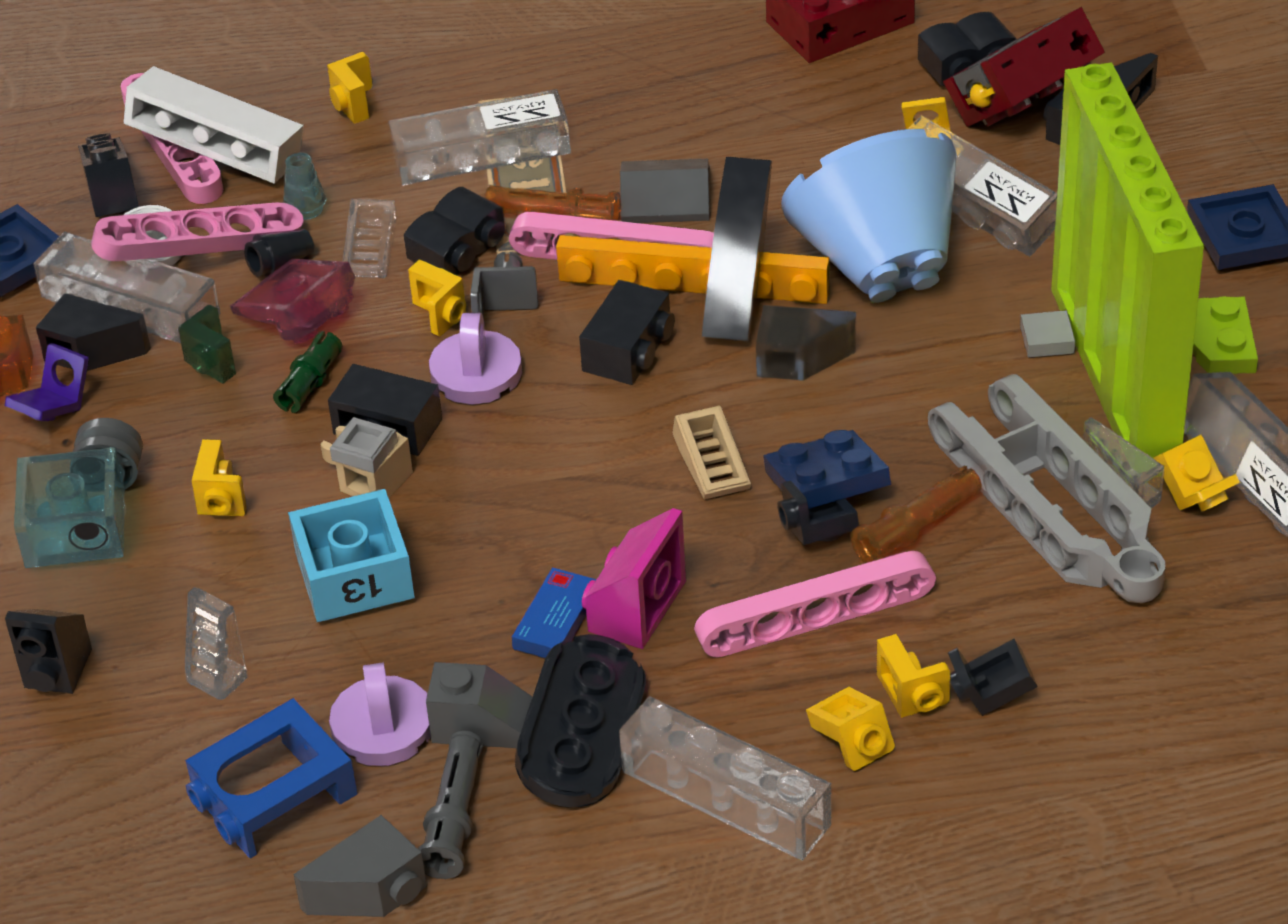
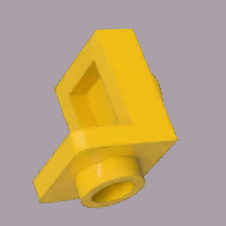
[327,52,373,124]
[408,259,467,337]

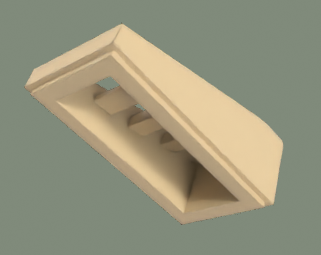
[672,406,751,500]

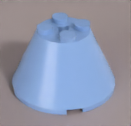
[781,129,957,303]

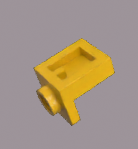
[1153,434,1240,512]
[192,439,246,516]
[877,634,950,718]
[806,687,895,771]

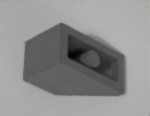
[426,662,532,748]
[293,815,427,917]

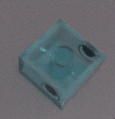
[14,447,125,568]

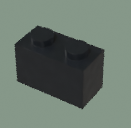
[579,280,675,385]
[328,364,442,456]

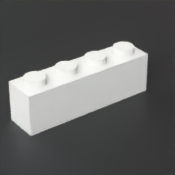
[124,66,304,183]

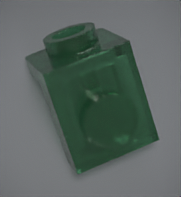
[178,304,236,384]

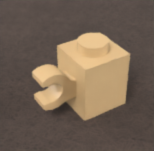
[320,426,413,498]

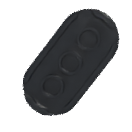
[515,634,646,807]

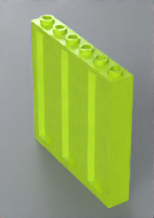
[1051,62,1204,477]

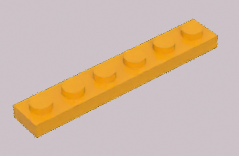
[556,235,829,304]

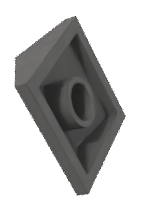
[620,158,709,223]

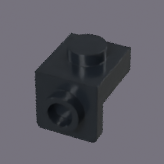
[777,480,859,545]
[948,639,1038,716]

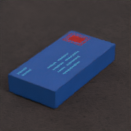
[512,567,597,658]

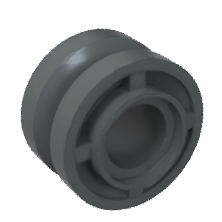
[70,418,143,492]

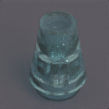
[283,153,327,220]

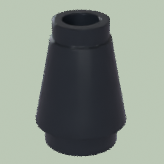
[244,229,314,278]

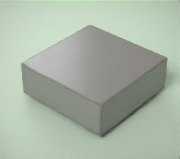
[1020,310,1075,357]
[330,417,398,473]

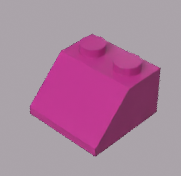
[582,508,686,649]

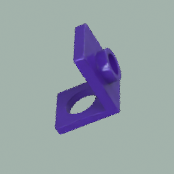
[5,343,89,421]

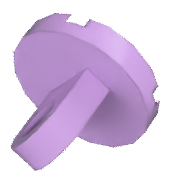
[429,313,522,405]
[329,662,431,766]

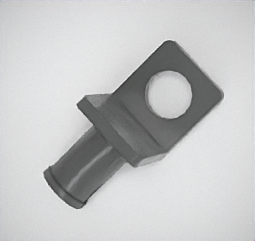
[470,252,538,315]

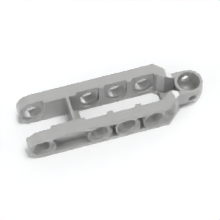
[928,374,1165,604]

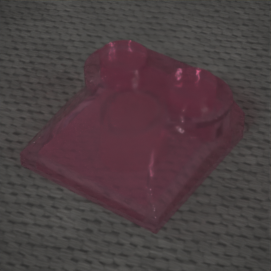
[230,259,356,343]

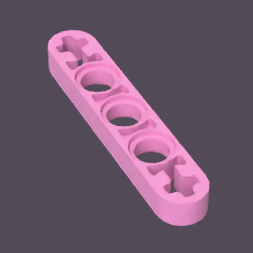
[120,73,224,204]
[91,202,304,261]
[509,212,714,260]
[694,551,936,657]

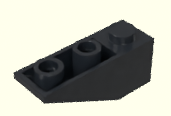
[78,133,139,217]

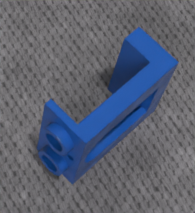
[185,698,357,858]

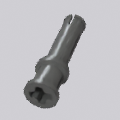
[418,731,483,879]

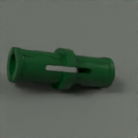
[273,331,343,413]

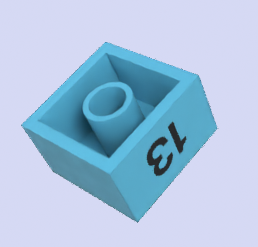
[288,489,415,622]

